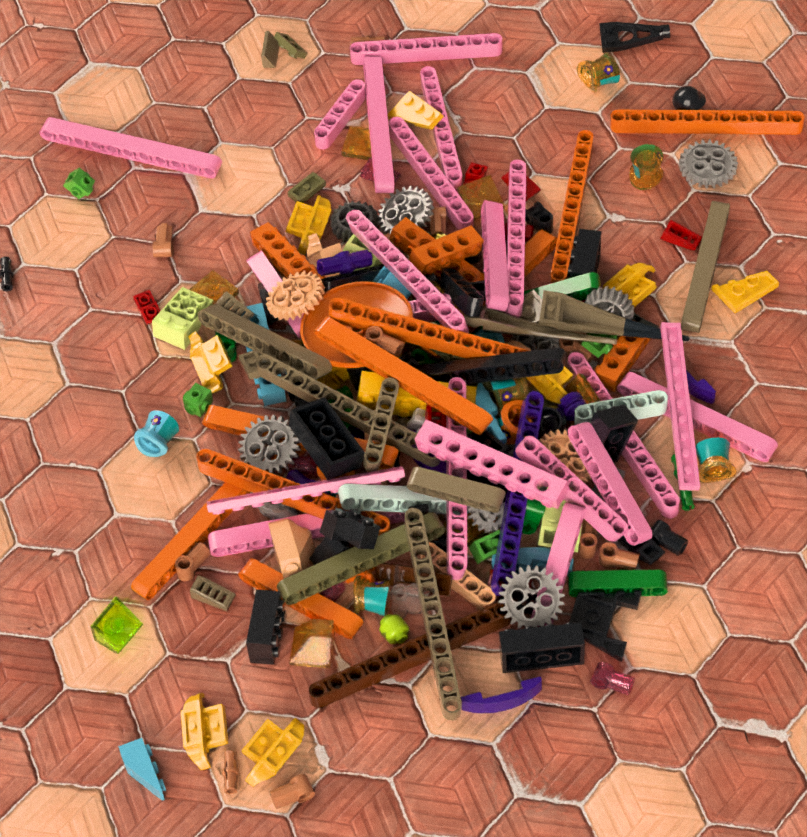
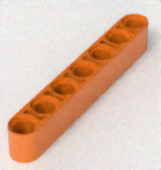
[238,558,364,639]

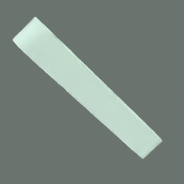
[338,484,470,515]

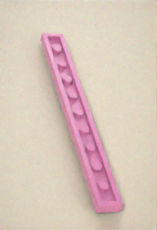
[660,322,700,490]
[207,466,405,515]

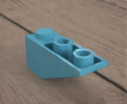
[118,738,166,800]

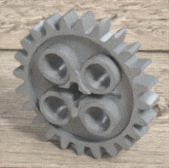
[679,139,738,189]
[378,186,434,234]
[238,415,301,474]
[498,565,565,629]

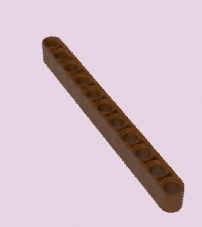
[308,602,512,708]

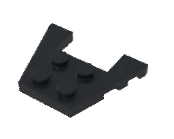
[569,590,642,662]

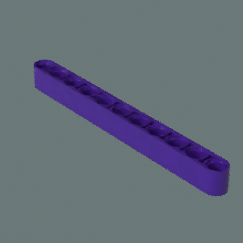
[491,391,544,596]

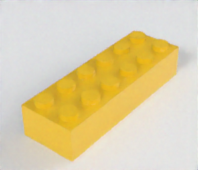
[357,371,477,425]

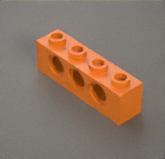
[409,225,484,275]
[594,320,651,392]

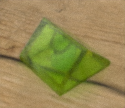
[90,597,143,654]

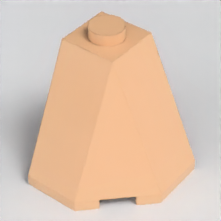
[268,518,315,579]

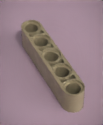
[363,378,399,472]
[406,467,506,513]

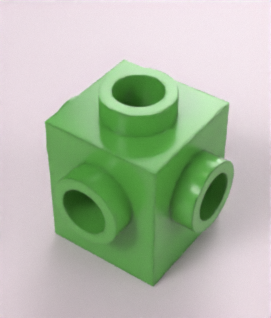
[63,167,95,199]
[183,383,213,417]

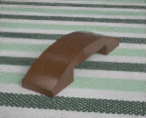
[375,563,452,596]

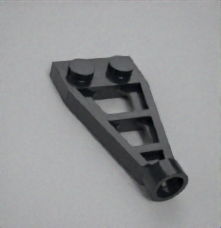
[599,22,670,53]

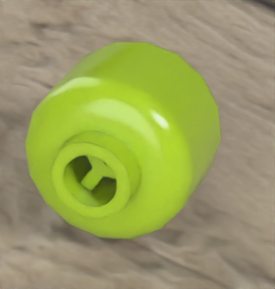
[379,614,409,644]

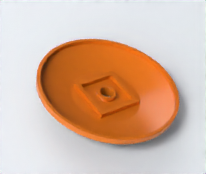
[300,281,413,368]

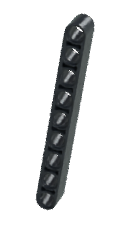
[412,348,568,384]

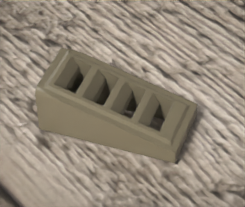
[216,291,254,320]
[190,575,236,611]

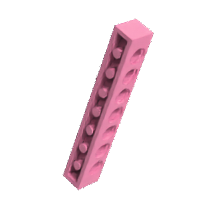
[415,420,569,509]

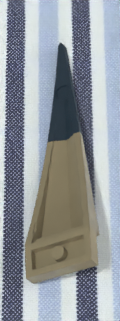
[539,290,690,341]

